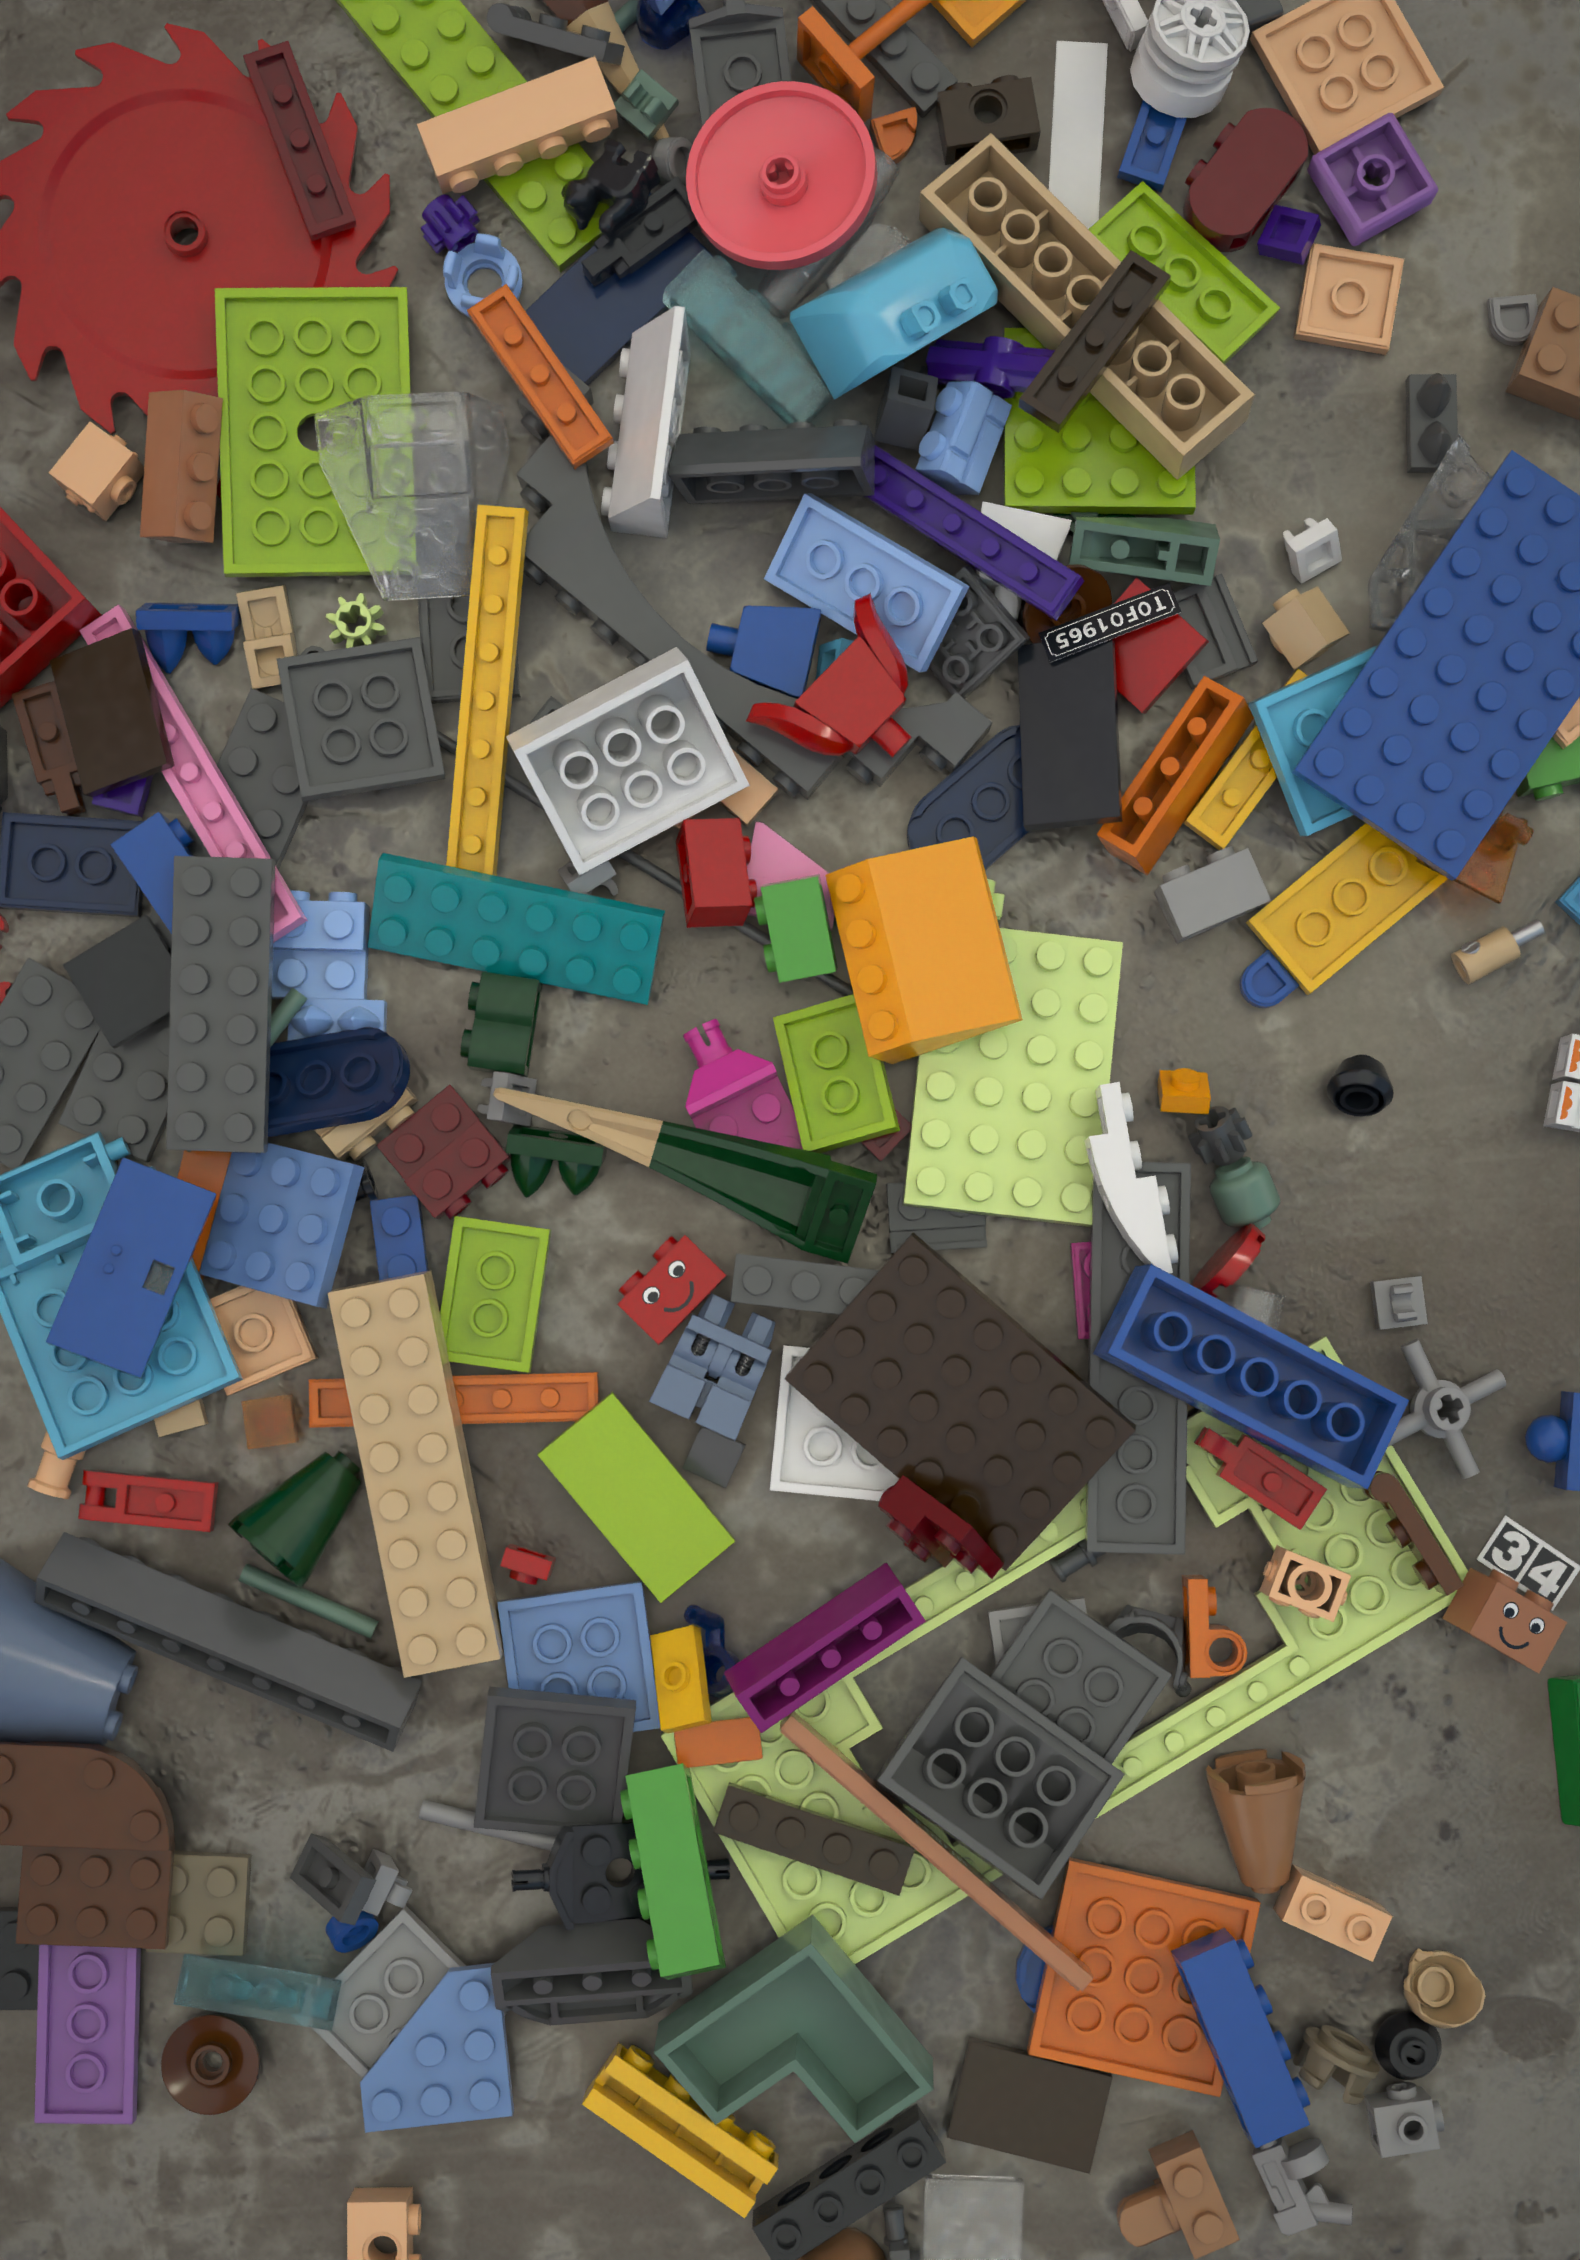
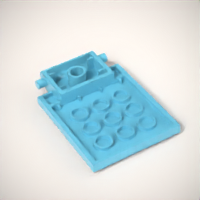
[0,1131,243,1460]

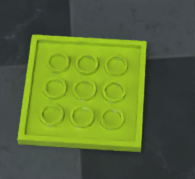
[1003,328,1196,515]

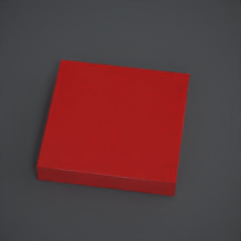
[1114,577,1209,714]

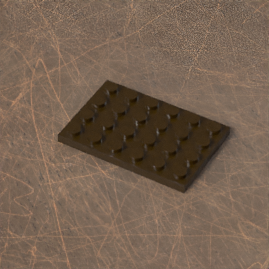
[784,1232,1136,1571]

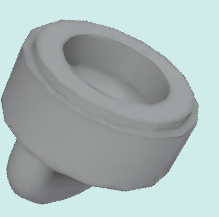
[651,137,692,186]

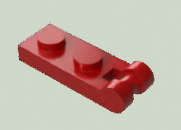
[78,1469,219,1532]

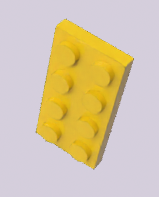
[1246,823,1448,995]

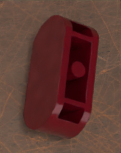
[1183,108,1308,252]

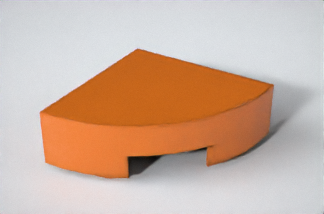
[870,107,917,170]

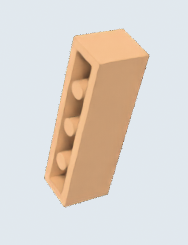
[417,56,619,194]

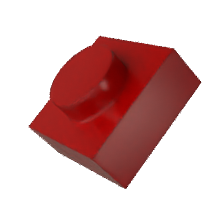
[500,1544,556,1585]

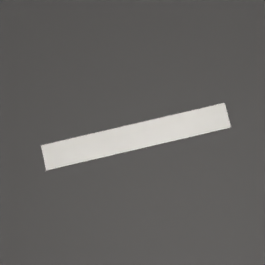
[1049,41,1108,229]

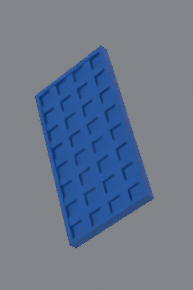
[1292,450,1580,881]

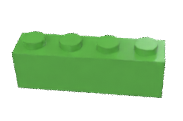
[620,1763,726,1980]

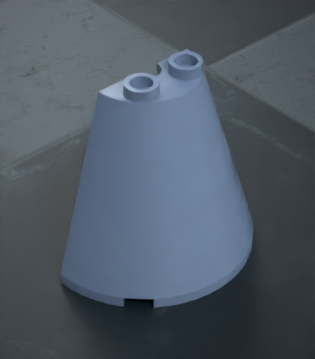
[0,1558,138,1745]

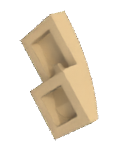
[236,585,297,689]

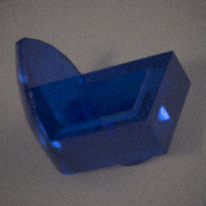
[636,0,706,50]

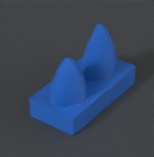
[136,603,241,673]

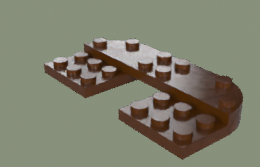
[0,1741,175,1949]

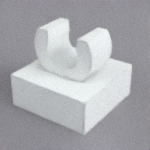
[1283,518,1342,584]

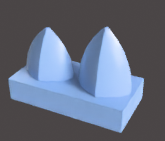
[287,998,387,1041]

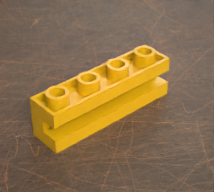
[582,2042,779,2218]

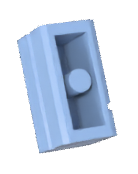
[915,381,1012,495]

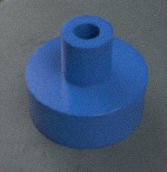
[326,1911,379,1953]

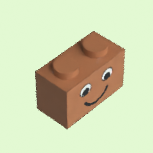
[1442,1567,1567,1674]

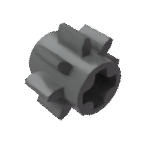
[1188,1106,1253,1166]

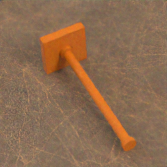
[797,0,933,123]

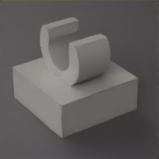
[557,860,618,896]
[477,1071,537,1127]
[1370,1276,1428,1330]
[362,1849,413,1916]

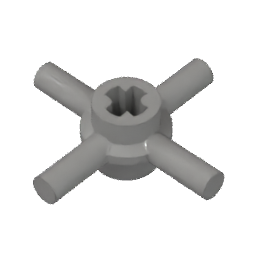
[1388,1339,1506,1479]

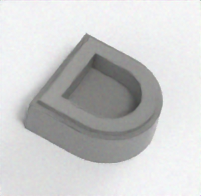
[1487,294,1538,346]

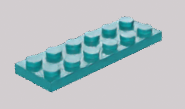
[368,853,665,1005]

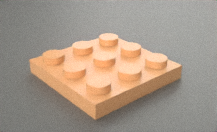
[1250,0,1444,155]

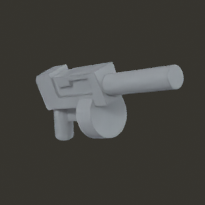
[1252,2137,1353,2236]

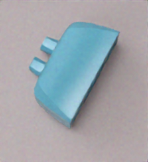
[790,228,998,400]

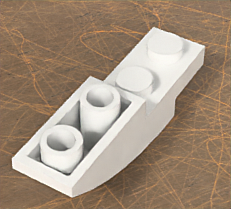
[1084,1082,1178,1274]

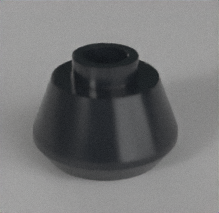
[1327,1054,1394,1117]
[1374,2012,1442,2080]

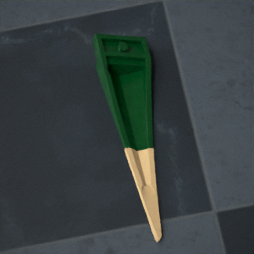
[493,1087,877,1264]

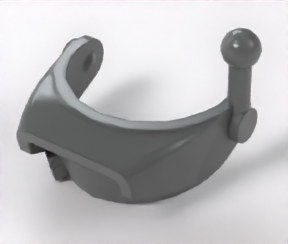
[1107,1605,1191,1697]

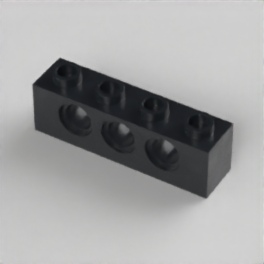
[752,2104,946,2260]

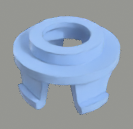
[443,233,523,317]

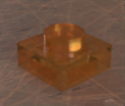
[241,1394,299,1449]

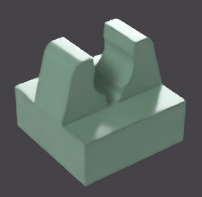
[614,69,679,141]

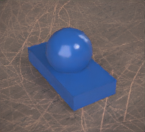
[1525,1391,1580,1491]

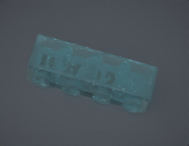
[663,249,833,425]

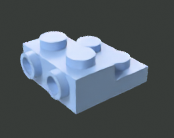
[272,890,370,1000]

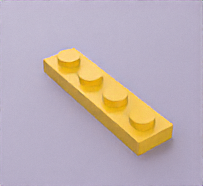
[1183,669,1308,850]

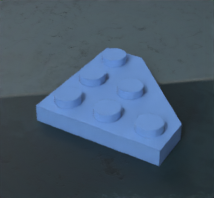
[360,1963,514,2133]

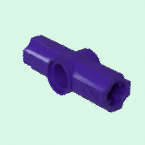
[926,336,1055,399]

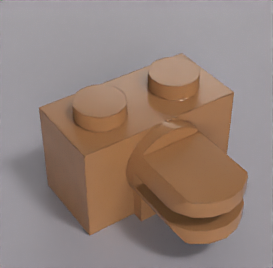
[1116,2130,1240,2260]

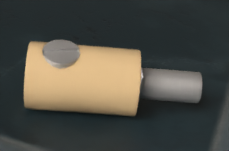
[1451,919,1545,985]

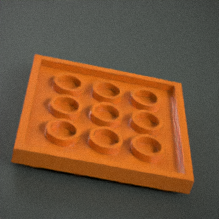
[1027,1857,1261,2097]

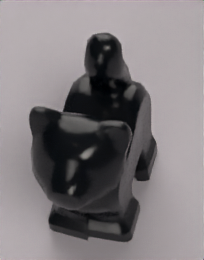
[561,138,661,234]

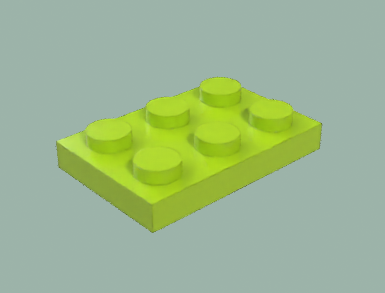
[773,994,900,1153]
[440,1216,551,1373]

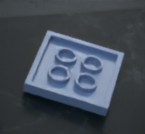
[199,1143,364,1309]
[497,1581,660,1732]

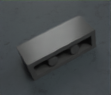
[730,1253,879,1315]

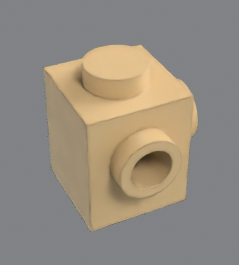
[1262,586,1350,670]

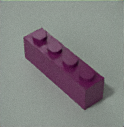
[724,1563,926,1733]

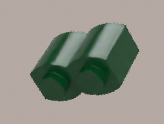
[460,971,542,1077]

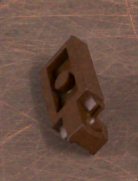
[12,681,86,816]

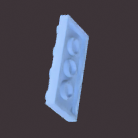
[764,493,970,673]

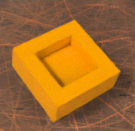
[1157,1068,1211,1114]

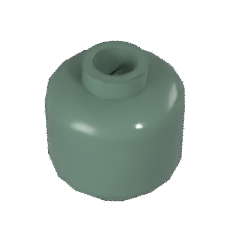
[1209,1156,1281,1229]

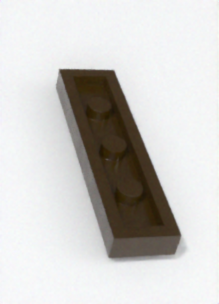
[1018,250,1171,433]
[713,1782,915,1896]

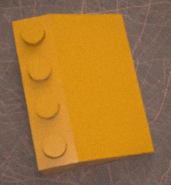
[825,836,1023,1064]

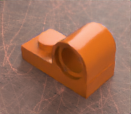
[1182,1575,1248,1678]

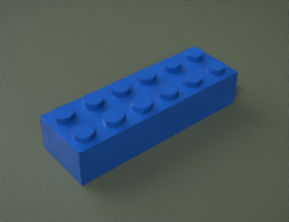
[1093,1264,1409,1489]

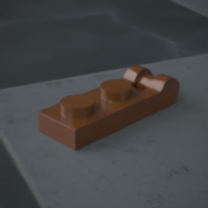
[1362,1471,1464,1596]

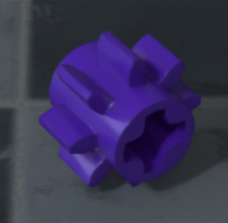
[421,194,480,254]

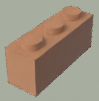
[140,390,223,543]

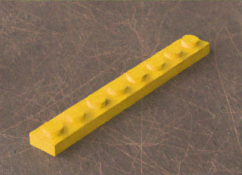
[446,505,529,876]

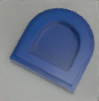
[1239,950,1299,1008]

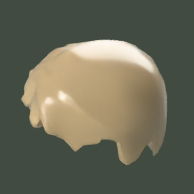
[1403,1948,1486,2029]

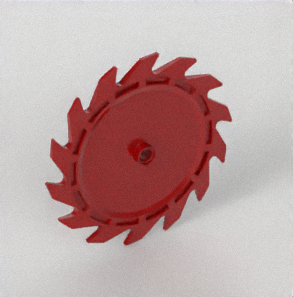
[0,23,398,435]

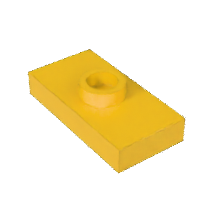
[650,1625,712,1733]

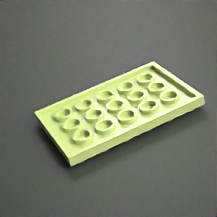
[902,928,1123,1227]

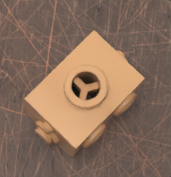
[49,421,144,521]
[1259,1545,1351,1622]

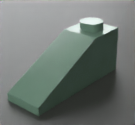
[1068,517,1220,586]

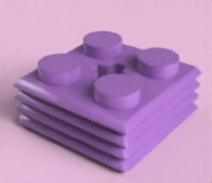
[1307,113,1438,246]

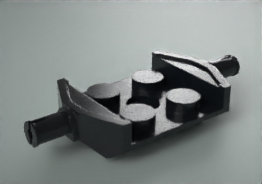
[511,1822,730,1930]

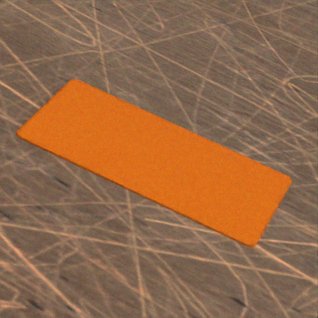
[674,1717,763,1768]

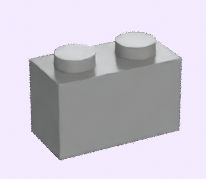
[1154,846,1271,944]

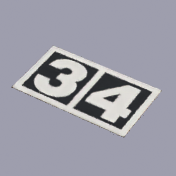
[1477,1515,1580,1611]

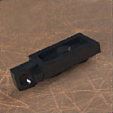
[581,176,698,287]

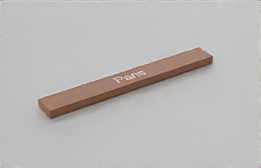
[780,1712,1093,1991]

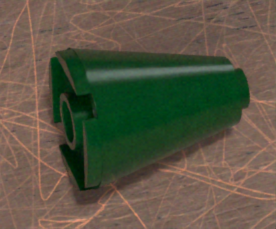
[228,1451,361,1589]

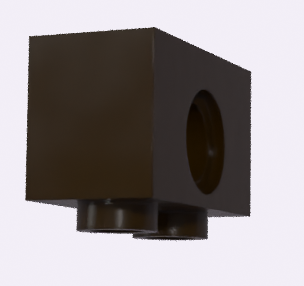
[936,75,1041,165]

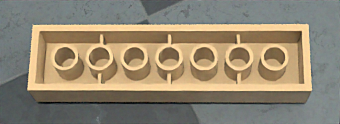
[919,133,1255,480]
[328,1270,504,1678]

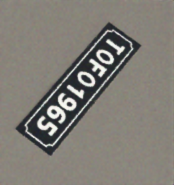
[1039,583,1181,663]

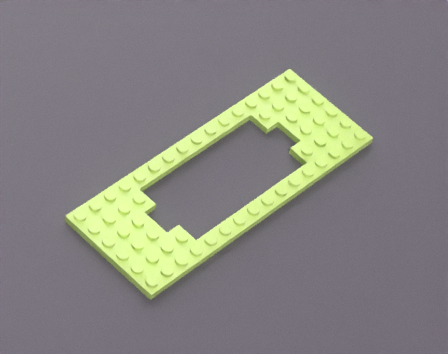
[661,1336,1468,1964]

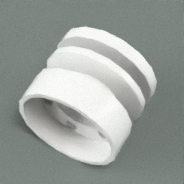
[1130,0,1250,118]

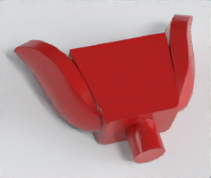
[746,593,912,758]

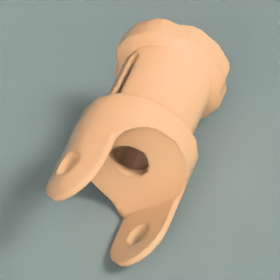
[27,1430,86,1499]

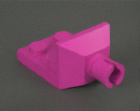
[683,1019,803,1150]

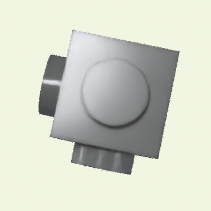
[1364,2082,1444,2158]

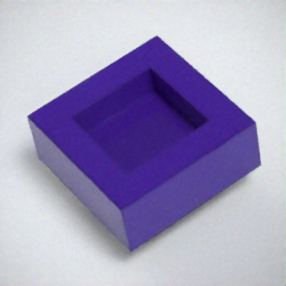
[1257,205,1321,265]
[92,774,154,818]

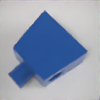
[706,605,821,699]

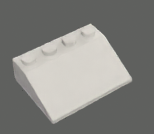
[601,306,691,538]
[506,647,750,875]

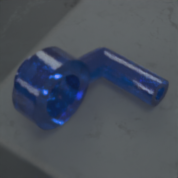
[684,1605,740,1698]

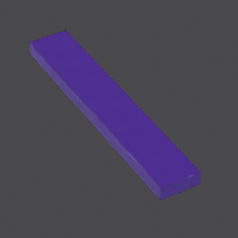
[863,445,1084,621]

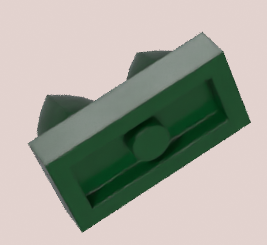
[505,1125,607,1198]

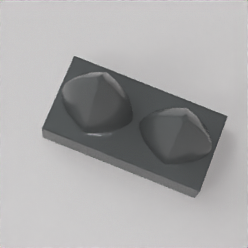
[1405,373,1459,473]

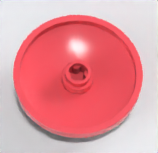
[686,81,878,270]

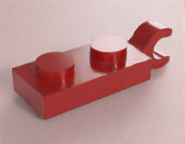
[1194,1427,1327,1530]

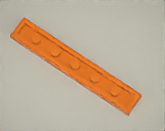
[309,1372,599,1428]

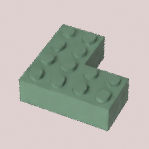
[654,1914,934,2143]

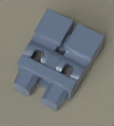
[649,1294,776,1441]

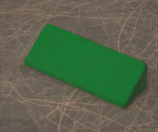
[1548,1675,1580,1826]

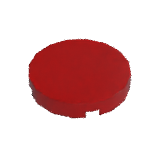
[1191,1223,1266,1298]

